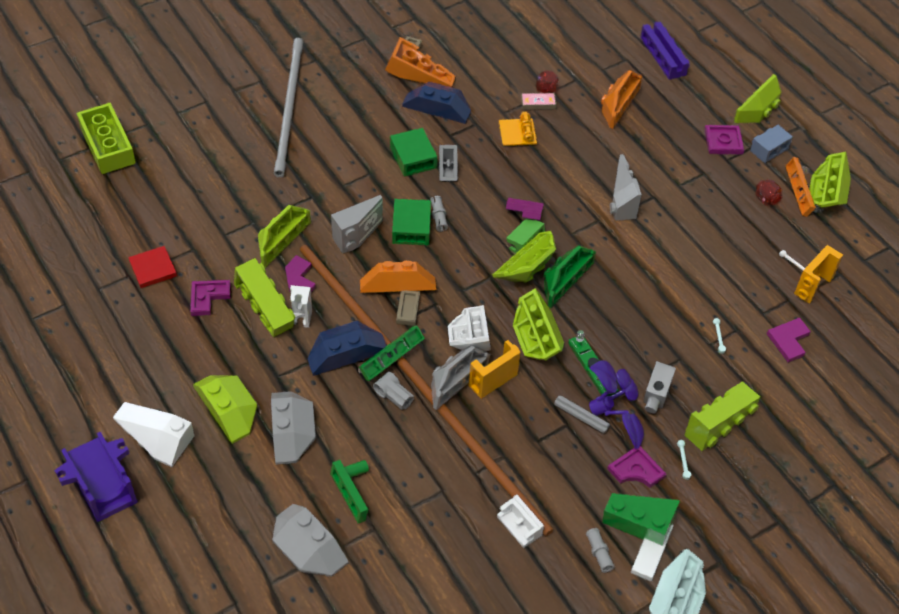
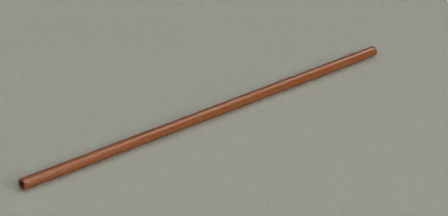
[300,245,554,537]

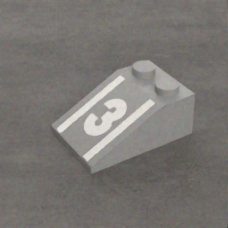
[331,195,383,254]

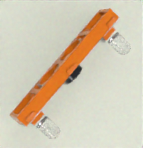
[785,157,824,217]

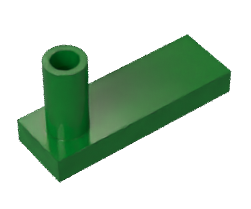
[330,460,369,524]

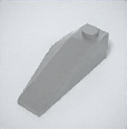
[610,154,641,221]

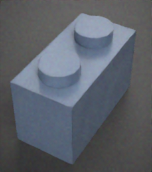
[750,125,793,163]

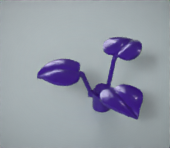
[589,360,644,450]

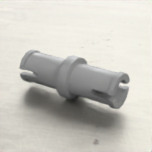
[431,196,448,232]
[586,528,615,572]

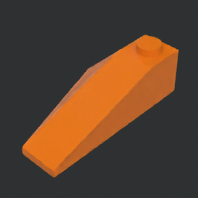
[385,37,456,87]

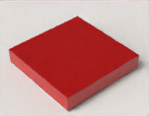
[128,246,177,288]

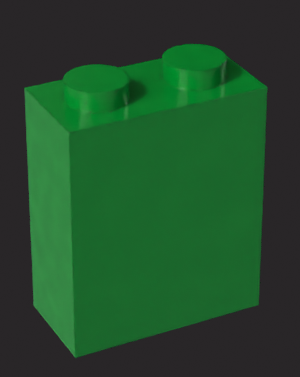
[390,128,437,177]
[392,199,431,245]

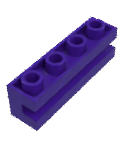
[640,21,689,80]

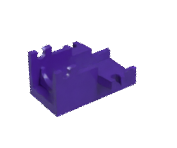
[55,431,137,522]

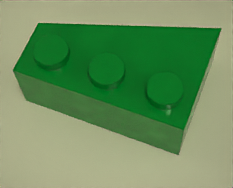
[602,493,680,546]

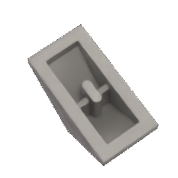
[439,145,457,181]

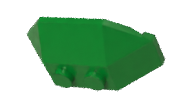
[544,245,596,308]

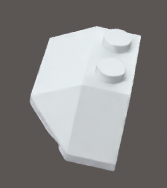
[448,305,491,352]

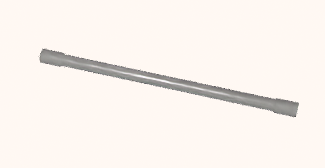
[274,38,303,177]

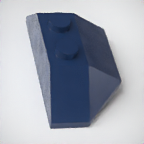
[402,82,471,124]
[307,321,386,376]

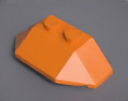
[601,70,643,129]
[360,260,436,293]

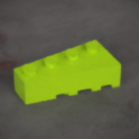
[234,258,295,337]
[684,381,760,451]

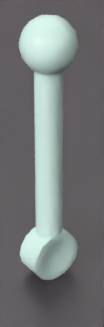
[713,318,726,353]
[677,440,691,480]

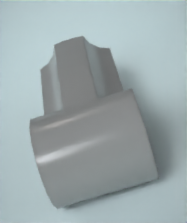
[373,372,414,410]

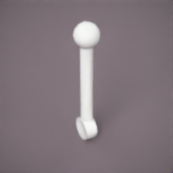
[780,250,805,271]

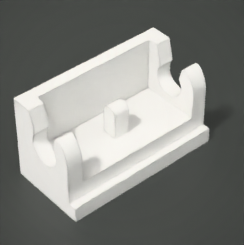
[290,285,312,328]
[497,495,544,548]

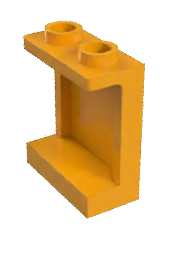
[794,245,843,303]
[469,340,520,399]

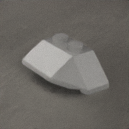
[431,346,490,410]
[271,391,316,465]
[272,504,349,577]

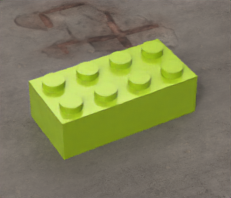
[77,103,136,174]

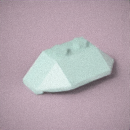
[649,549,706,614]

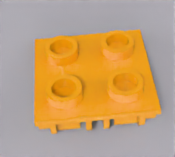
[499,111,537,146]

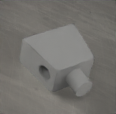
[643,361,676,413]

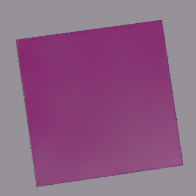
[705,125,744,154]

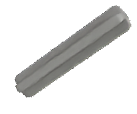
[554,396,610,433]

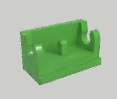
[506,218,545,253]

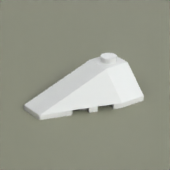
[113,402,194,467]

